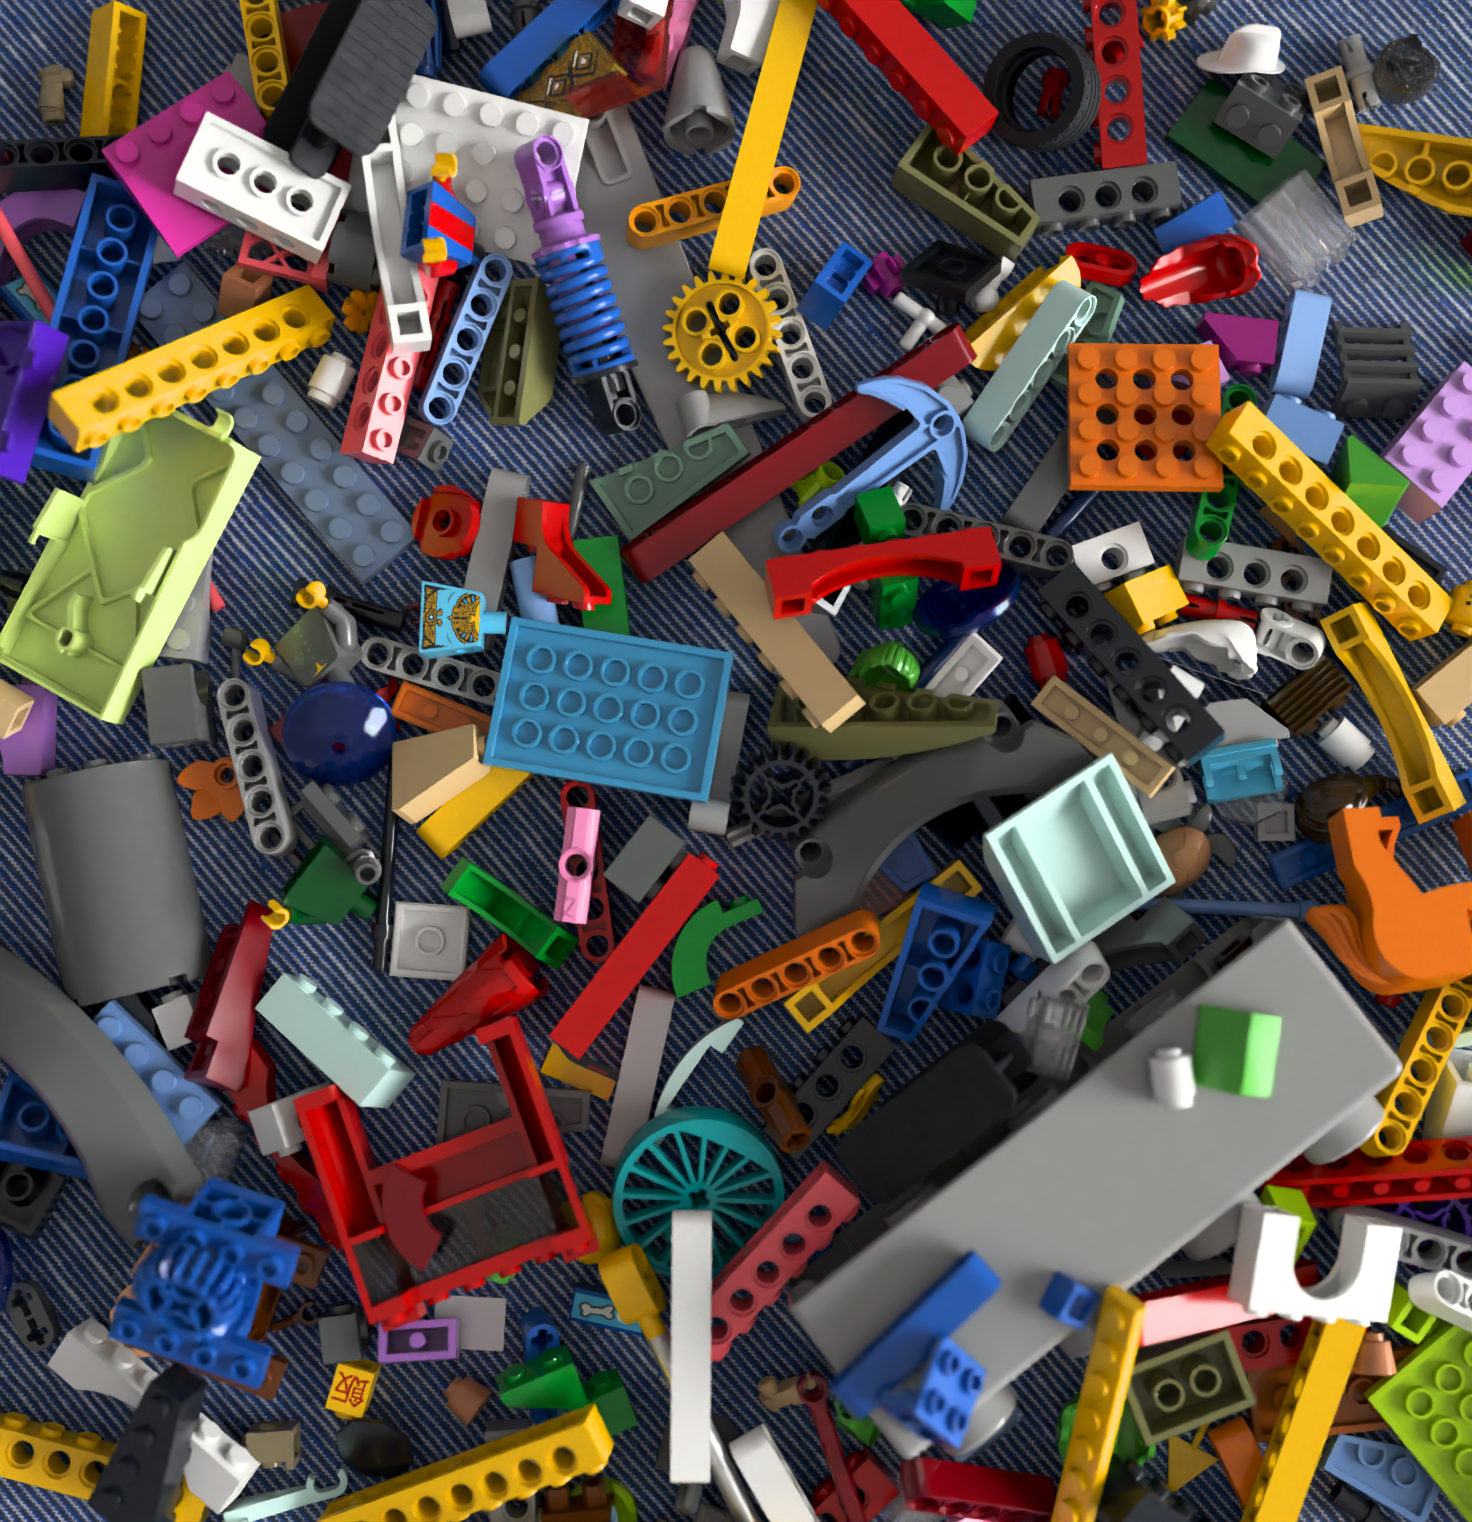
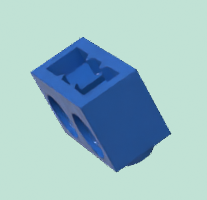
[795,240,873,331]
[938,939,1011,1019]

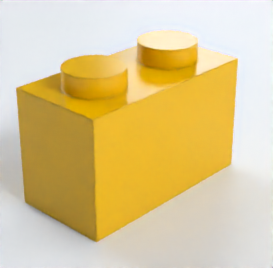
[1103,564,1189,635]

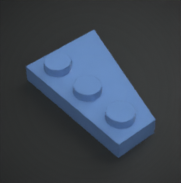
[1318,1434,1440,1522]

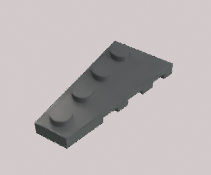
[436,1079,592,1145]

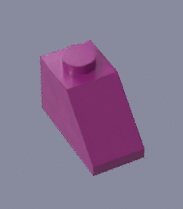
[1196,312,1279,377]

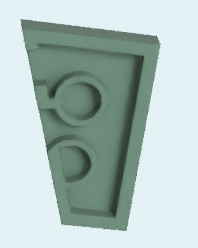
[1048,281,1125,391]

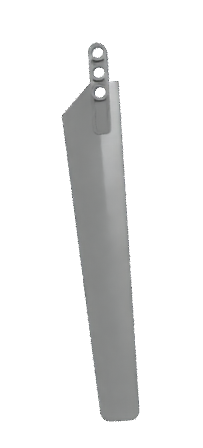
[555,42,840,679]

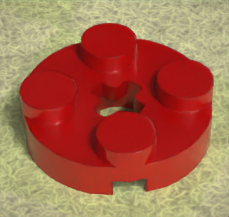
[411,485,482,560]

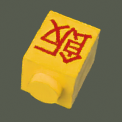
[325,1358,382,1420]

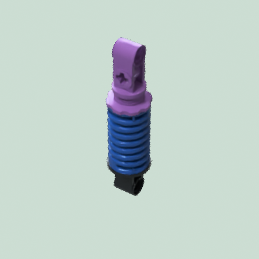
[514,135,642,435]

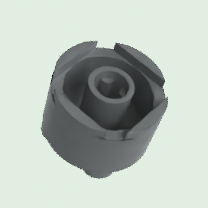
[326,208,381,293]

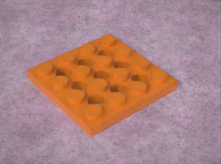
[1066,343,1223,492]

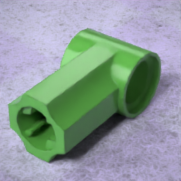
[834,1399,881,1446]

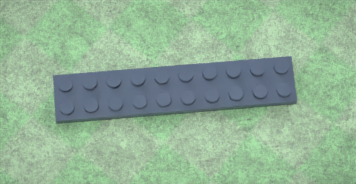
[138,261,418,584]

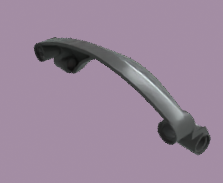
[0,945,202,1249]

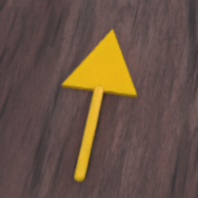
[1167,1422,1219,1493]

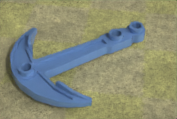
[773,376,968,553]

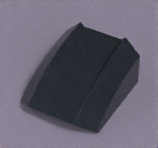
[0,1160,70,1242]

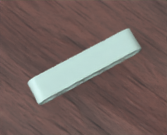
[962,279,1097,452]

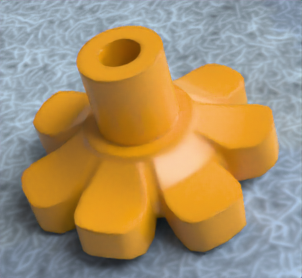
[341,289,379,334]

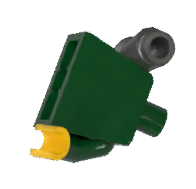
[260,834,382,929]

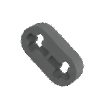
[4,1279,61,1352]

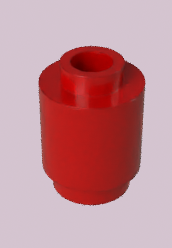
[1023,632,1069,690]

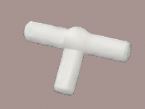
[892,292,948,351]

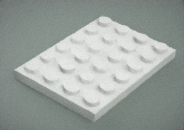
[344,74,589,265]

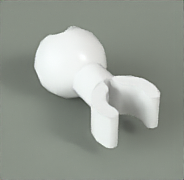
[970,256,1015,313]

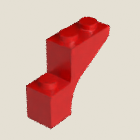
[513,497,612,611]

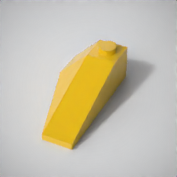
[1357,123,1472,217]

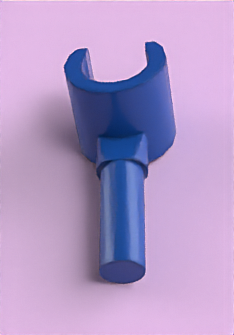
[1007,952,1039,982]

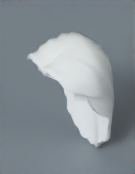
[1140,619,1258,680]

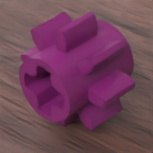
[863,251,906,299]

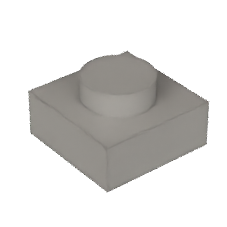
[1253,803,1296,841]

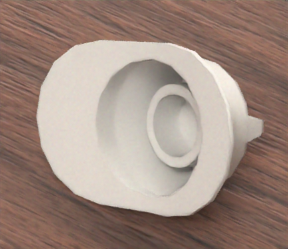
[1197,23,1285,74]

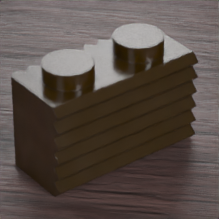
[1259,654,1352,739]

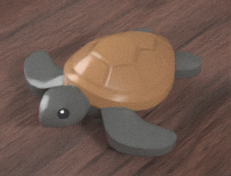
[1148,803,1237,899]

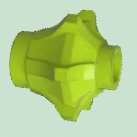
[791,461,845,515]

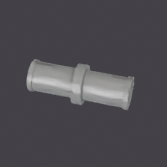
[1337,34,1382,114]

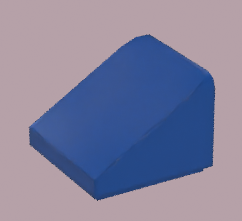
[1039,1271,1101,1331]

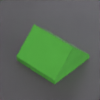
[1328,435,1410,528]
[1191,1004,1281,1097]

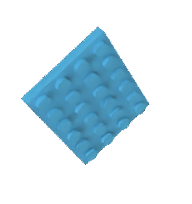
[483,617,734,804]

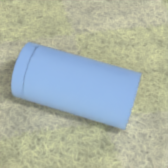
[509,556,560,624]

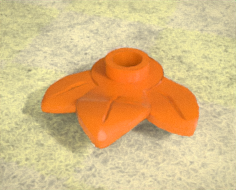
[177,757,244,822]

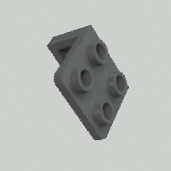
[1213,72,1310,159]

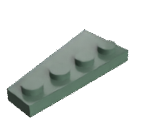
[589,423,751,541]

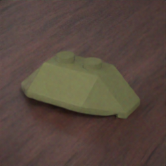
[478,277,562,427]

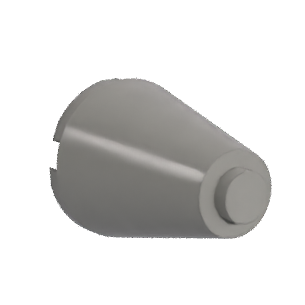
[663,45,736,155]

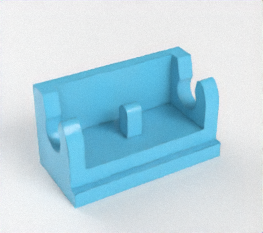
[1199,738,1283,804]

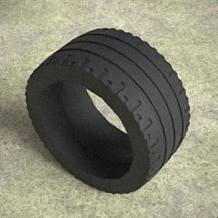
[982,32,1102,152]

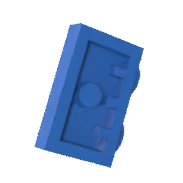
[877,1335,986,1449]

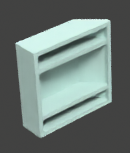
[983,752,1176,965]

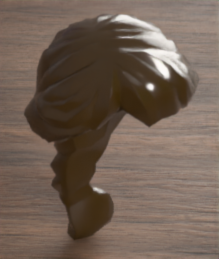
[1295,773,1405,844]

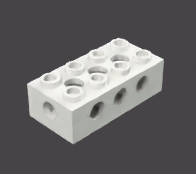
[173,111,352,265]

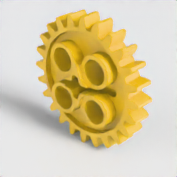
[662,270,783,393]

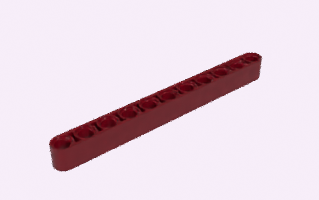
[620,323,977,584]

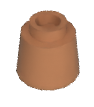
[1352,1331,1397,1375]
[444,1376,493,1427]

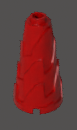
[407,933,550,1056]

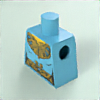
[419,581,507,659]

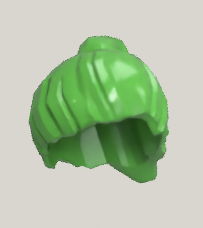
[846,641,920,692]

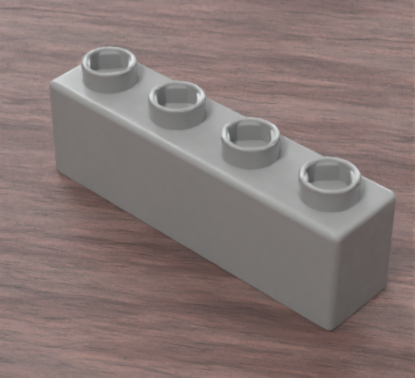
[786,915,1402,1459]

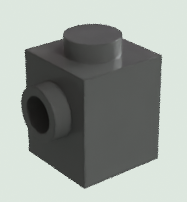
[318,1301,372,1365]

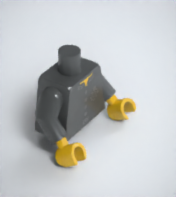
[243,581,363,697]

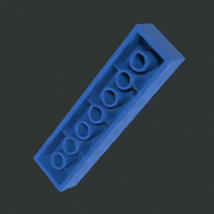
[30,172,160,483]

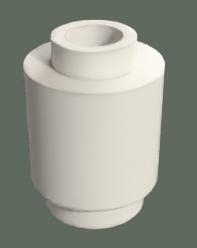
[307,351,357,410]
[1317,716,1375,771]
[1149,1047,1195,1109]

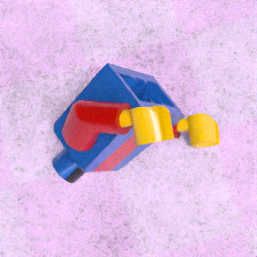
[400,153,485,278]

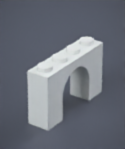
[617,0,780,76]
[1228,1203,1402,1326]

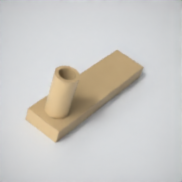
[1030,675,1175,798]

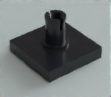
[900,240,1002,317]

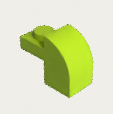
[1385,1279,1447,1344]

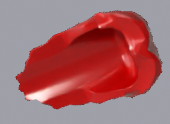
[1138,234,1261,308]

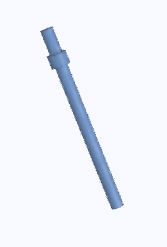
[1132,898,1332,922]

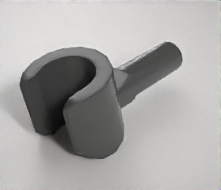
[221,627,249,679]

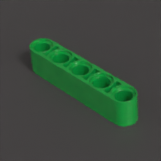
[1186,384,1257,560]

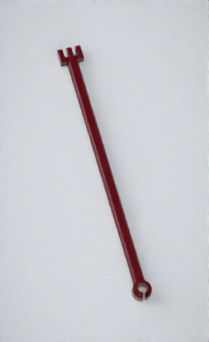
[796,1370,867,1522]

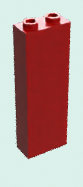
[549,851,721,1060]

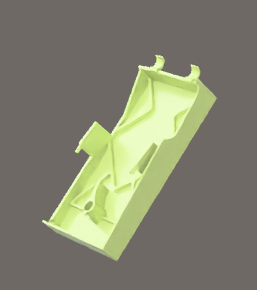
[0,396,261,725]

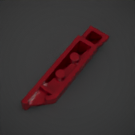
[184,900,273,1092]

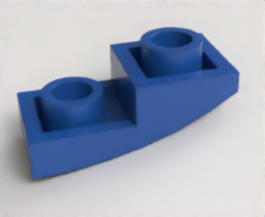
[1153,190,1236,254]

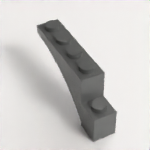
[1001,896,1207,1007]

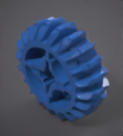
[130,1241,245,1341]

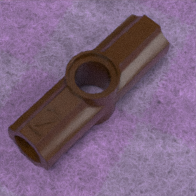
[735,1045,812,1153]

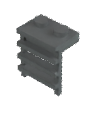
[1331,321,1423,420]
[269,781,372,869]

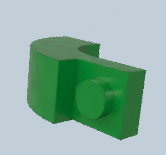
[671,894,763,998]

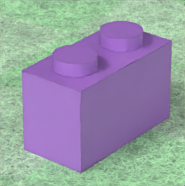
[378,1318,460,1364]

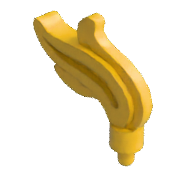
[826,1073,885,1135]

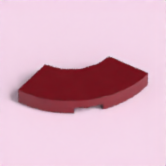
[382,1163,443,1271]

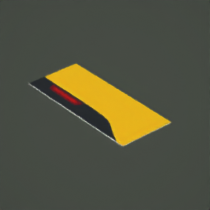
[540,1043,620,1101]

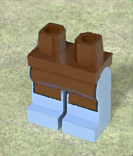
[540,1476,618,1522]

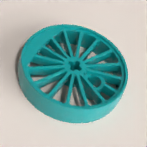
[611,1106,784,1279]

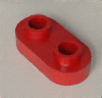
[1064,242,1138,286]

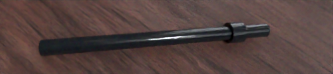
[370,746,399,969]

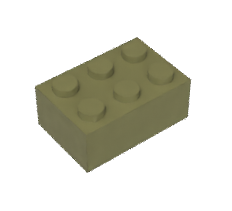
[1124,1326,1257,1447]

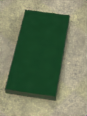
[1164,78,1327,225]

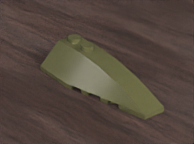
[767,677,999,761]

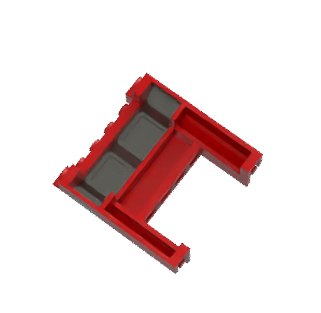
[293,1016,601,1333]

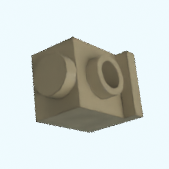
[241,1420,302,1470]

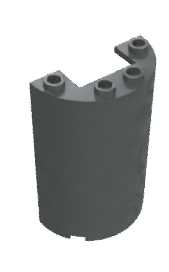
[20,753,212,1008]

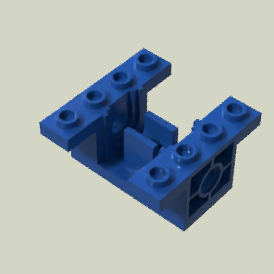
[108,1176,301,1390]

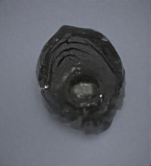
[1373,34,1441,105]

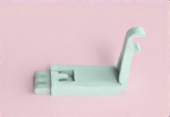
[222,1465,348,1522]

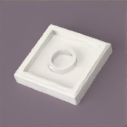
[389,901,471,981]

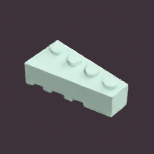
[255,973,416,1108]

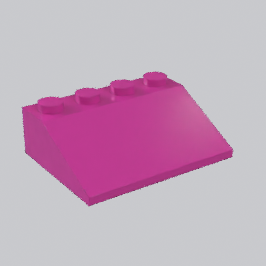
[101,70,271,258]

